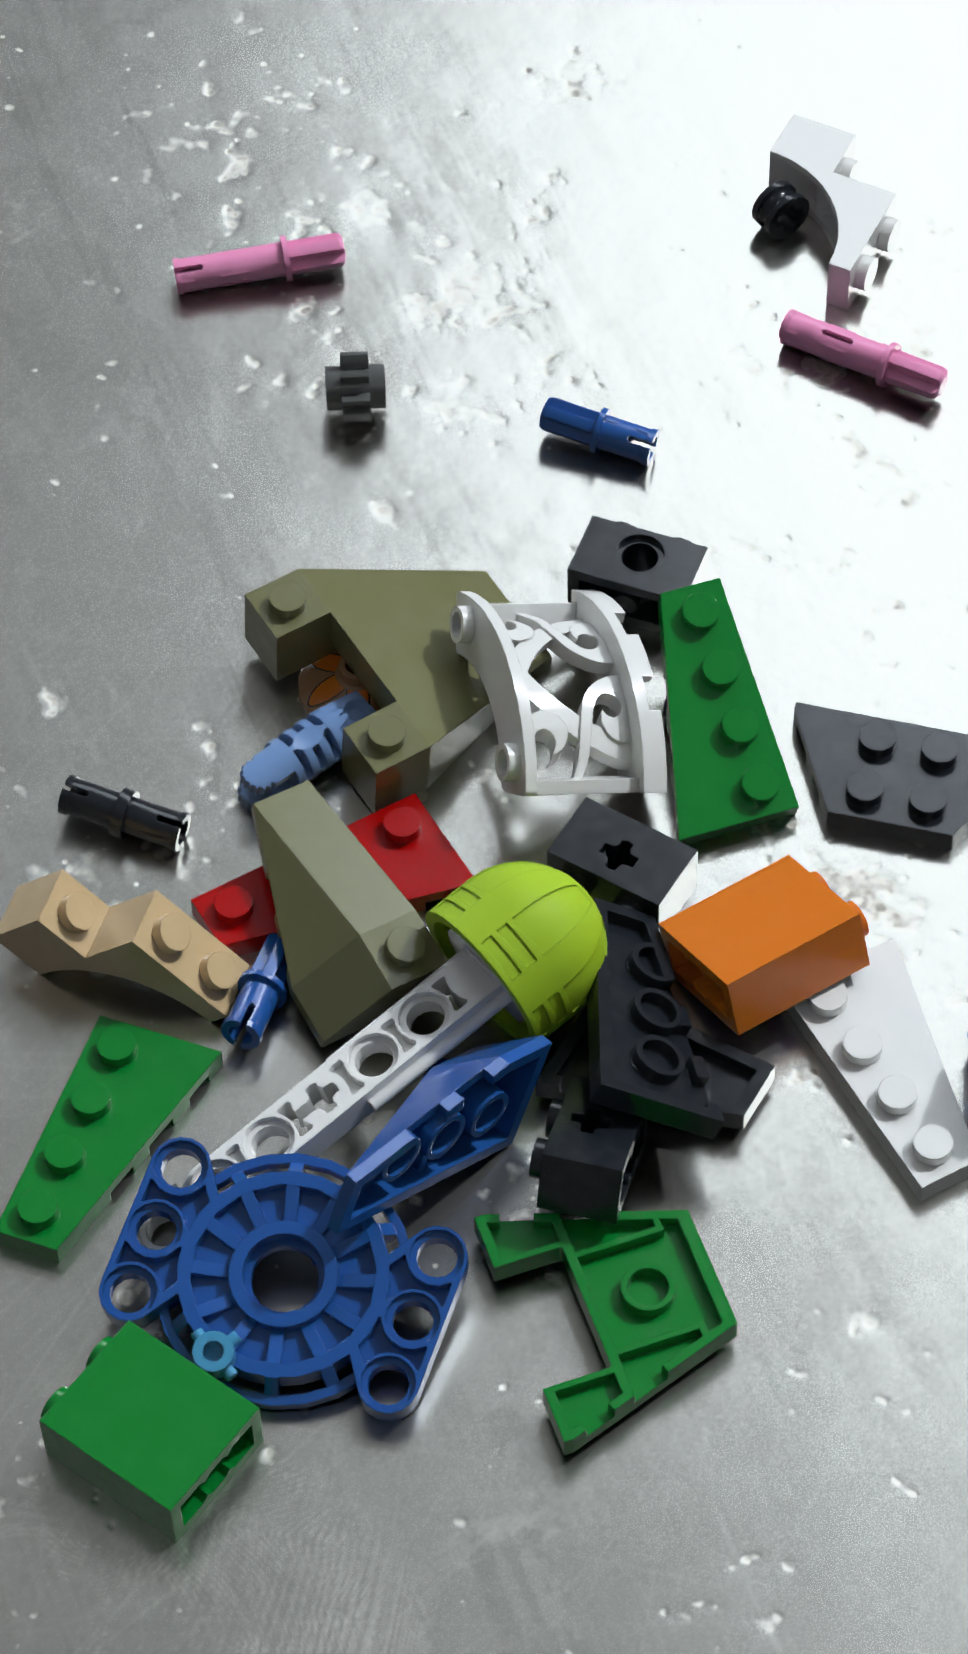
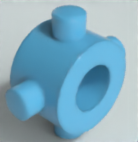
[191,1328,242,1381]

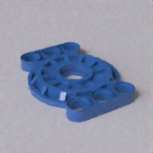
[98,1137,469,1422]

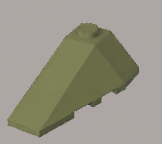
[251,780,447,1048]

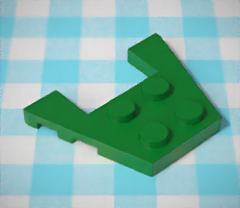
[474,1210,738,1455]

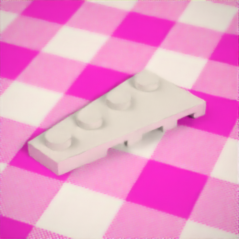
[786,937,968,1202]

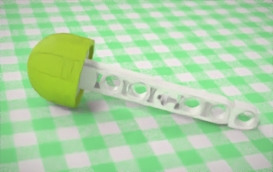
[138,861,607,1250]

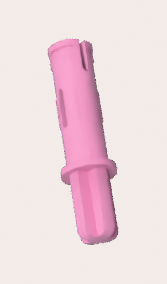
[172,233,346,296]
[779,309,948,399]

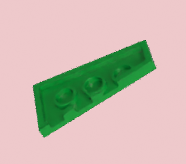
[658,577,799,845]
[0,1015,223,1263]

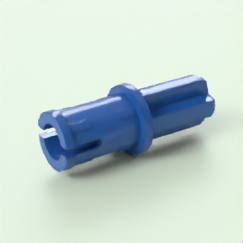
[539,397,660,466]
[221,933,288,1049]

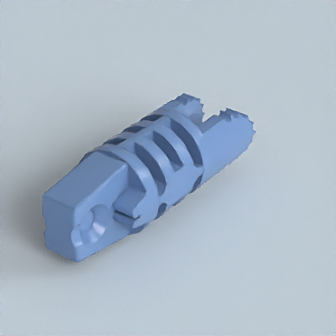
[237,691,376,811]

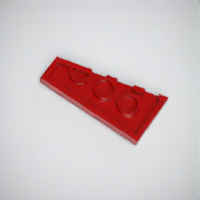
[191,793,473,956]

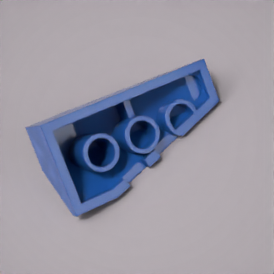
[327,1035,552,1234]

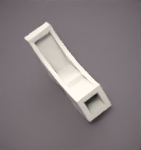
[768,114,901,310]

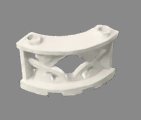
[449,589,667,797]

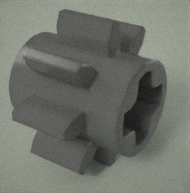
[325,351,386,424]

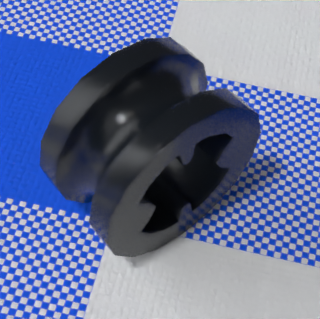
[752,180,810,239]

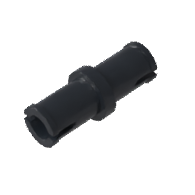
[58,774,191,852]

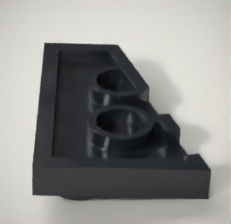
[536,1005,775,1130]

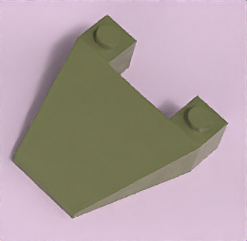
[244,569,552,813]

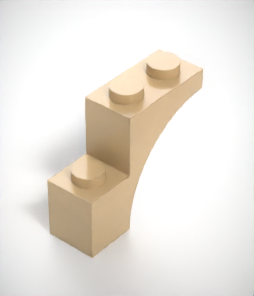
[0,869,249,1022]

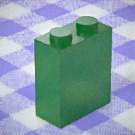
[39,1320,264,1543]

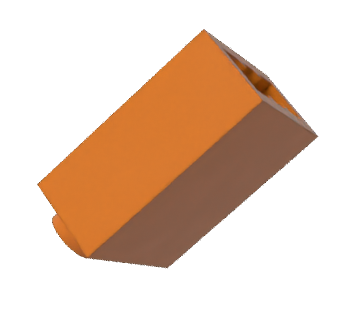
[658,855,870,1036]

